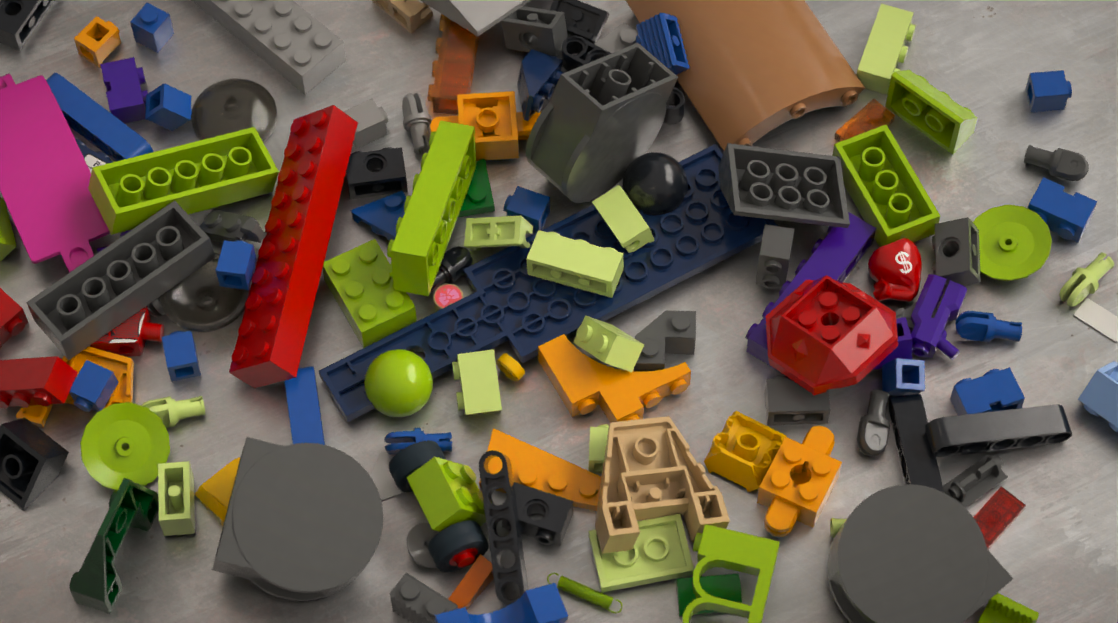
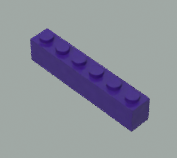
[746,212,876,370]

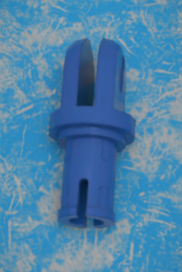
[955,311,1023,343]
[384,428,452,455]

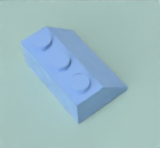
[1078,361,1118,432]

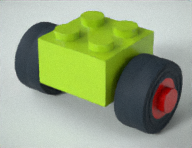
[389,440,489,572]

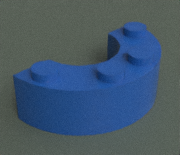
[434,583,569,623]

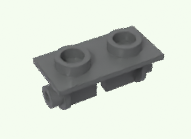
[943,455,1008,508]

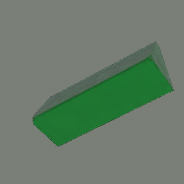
[676,574,742,617]

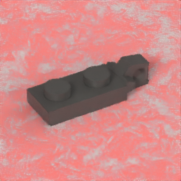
[200,209,267,243]

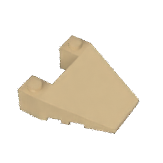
[595,416,730,554]

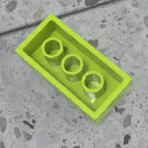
[832,124,940,247]

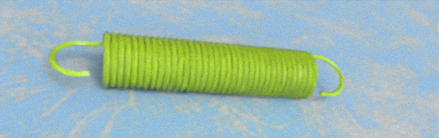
[547,573,623,614]

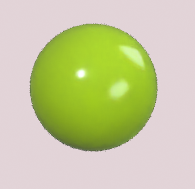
[364,349,433,418]

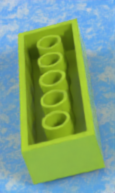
[387,120,477,296]
[88,127,279,235]

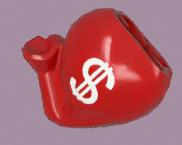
[868,238,922,302]

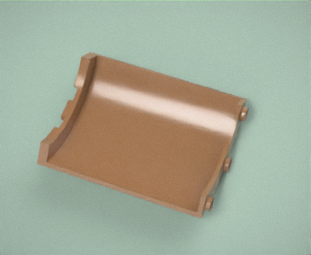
[625,0,865,151]

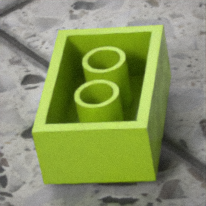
[323,239,417,348]

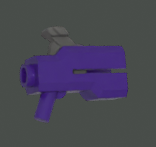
[896,274,967,360]

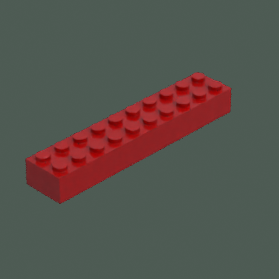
[229,105,358,388]

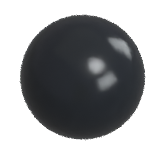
[622,152,688,215]

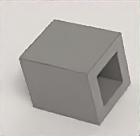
[343,99,389,149]

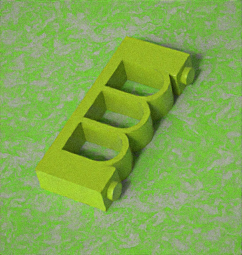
[682,524,780,623]

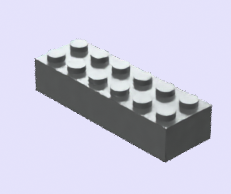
[26,200,215,360]

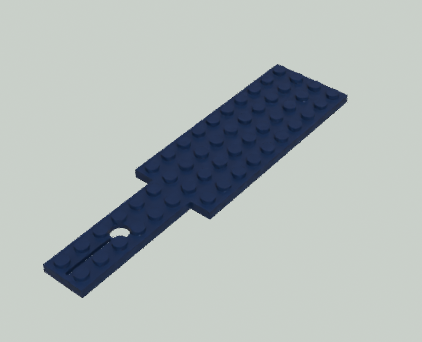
[319,144,778,422]

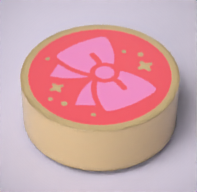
[433,284,463,311]

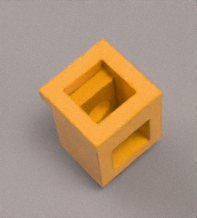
[74,16,121,68]

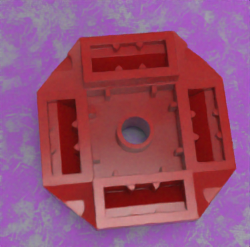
[765,275,898,395]

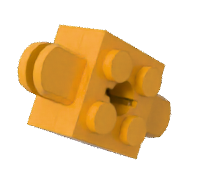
[430,91,541,161]
[757,426,842,537]

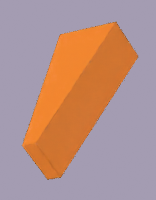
[449,554,494,610]

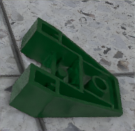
[69,478,159,614]

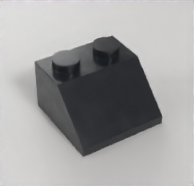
[0,417,69,509]

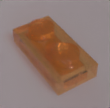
[834,99,895,142]

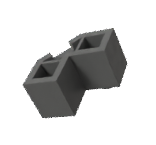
[634,310,696,372]

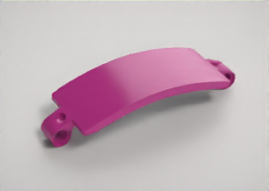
[0,73,111,273]

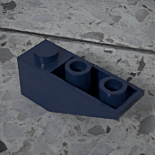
[517,49,564,121]

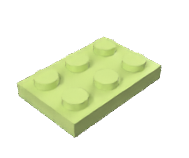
[588,513,694,593]

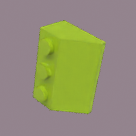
[885,70,978,155]

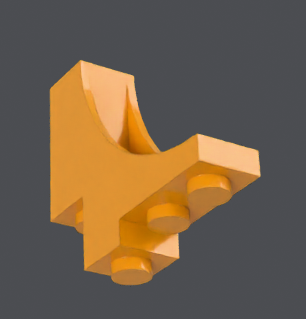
[538,334,691,422]

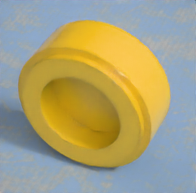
[496,353,525,382]

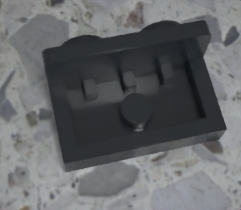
[550,0,609,44]

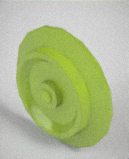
[973,204,1052,281]
[80,402,170,490]

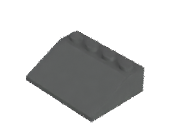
[718,143,850,228]

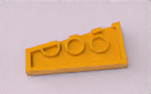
[479,428,602,511]

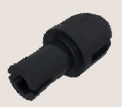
[423,246,473,297]

